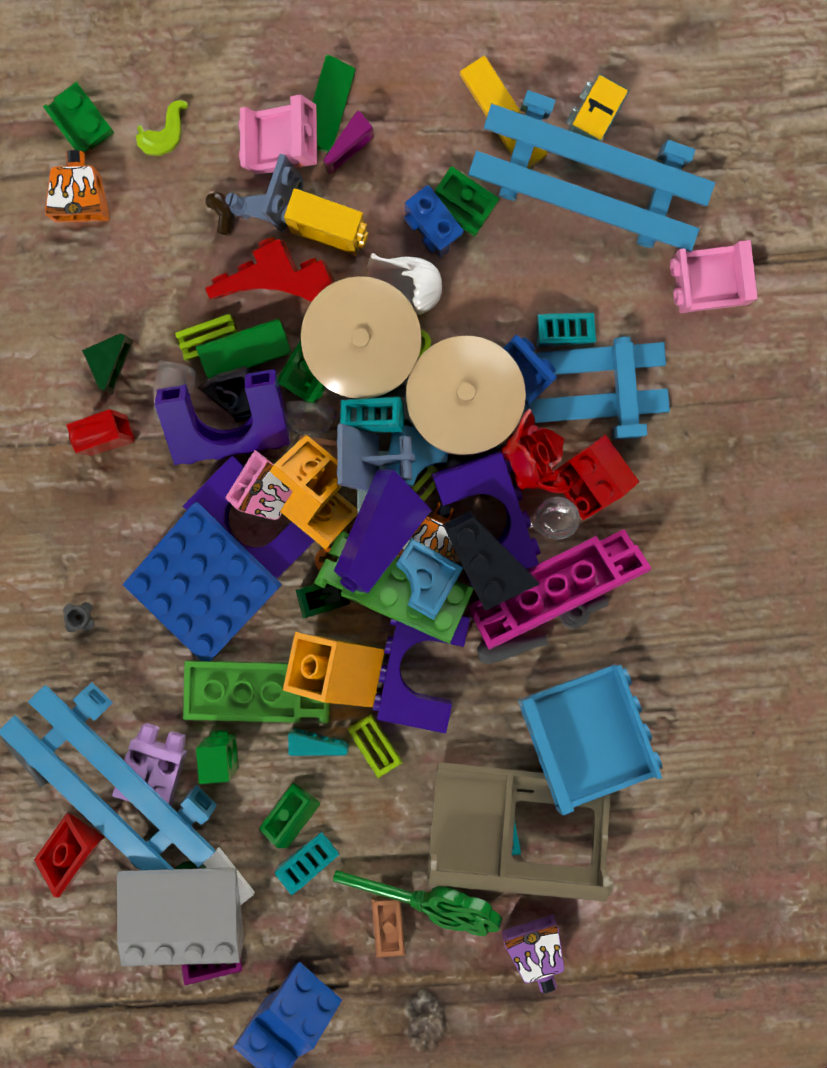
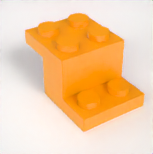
[269,435,358,550]

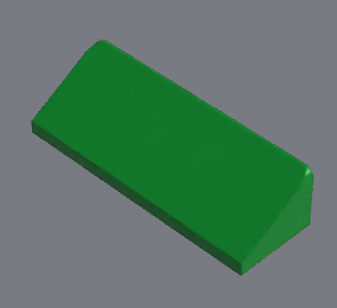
[312,54,356,153]
[196,318,291,379]

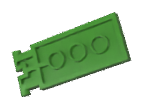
[314,531,474,644]
[183,660,330,724]

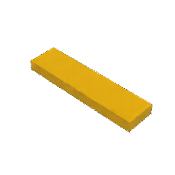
[460,55,548,169]

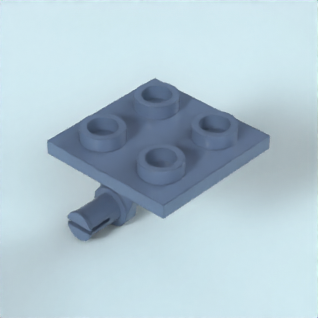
[225,154,303,233]
[337,424,415,492]

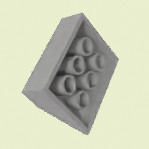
[117,868,244,966]

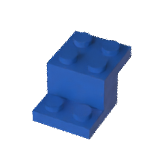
[233,962,342,1068]

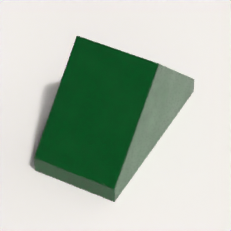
[82,333,133,394]
[295,583,350,619]

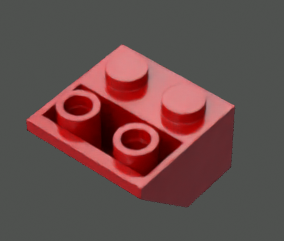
[554,434,639,521]

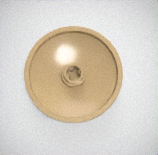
[301,277,421,399]
[406,336,526,456]

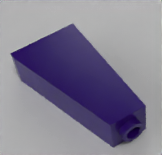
[334,469,431,593]

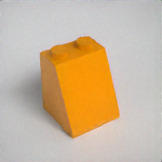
[283,632,385,708]

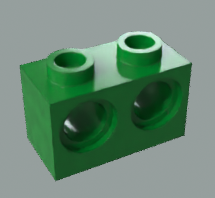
[196,730,239,784]

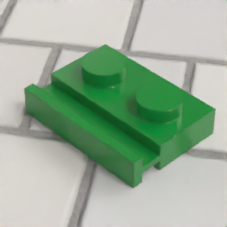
[43,81,115,153]
[435,166,500,237]

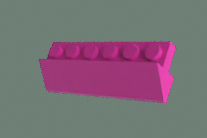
[467,529,652,650]

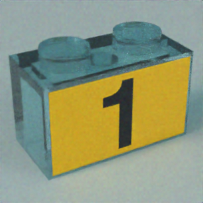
[566,73,630,142]

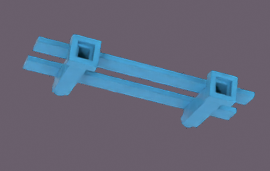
[468,90,716,252]
[492,337,670,450]
[0,682,217,870]

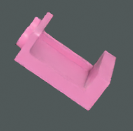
[238,94,317,175]
[670,240,758,313]

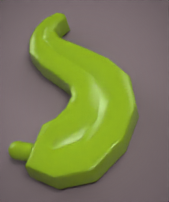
[135,100,189,156]

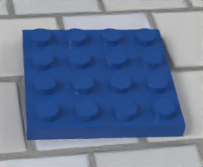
[122,502,282,661]

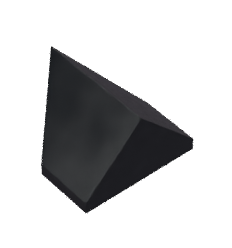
[197,366,252,422]

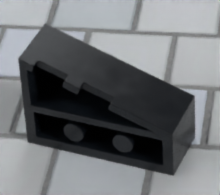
[443,511,540,611]

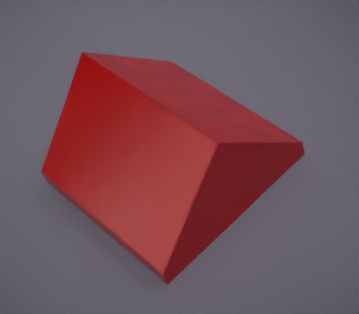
[34,813,104,898]

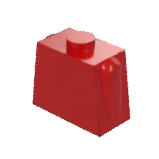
[66,409,135,456]

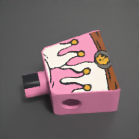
[225,450,293,520]

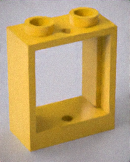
[284,188,369,256]

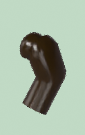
[205,191,234,236]

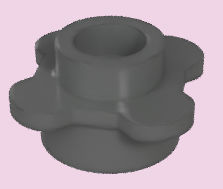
[63,602,94,632]

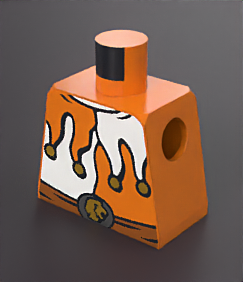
[45,150,110,223]
[398,502,454,561]

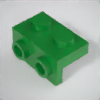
[277,339,325,403]

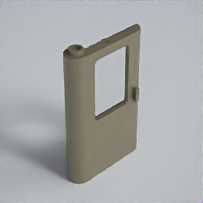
[427,762,613,901]

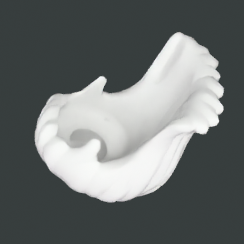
[367,253,442,315]

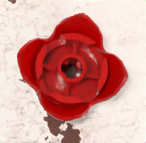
[502,409,570,493]

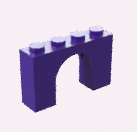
[154,369,290,465]
[432,450,541,588]
[182,456,316,580]
[373,615,470,734]

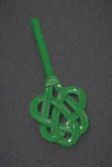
[333,870,502,936]

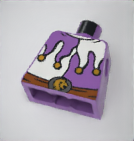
[502,914,564,993]

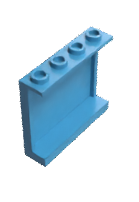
[517,664,663,815]

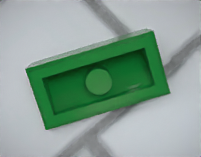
[259,783,321,849]

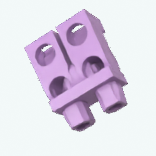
[112,723,187,807]

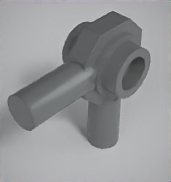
[559,595,609,630]

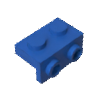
[404,185,463,258]
[503,334,557,405]

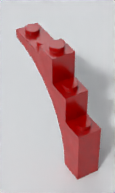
[205,237,335,302]

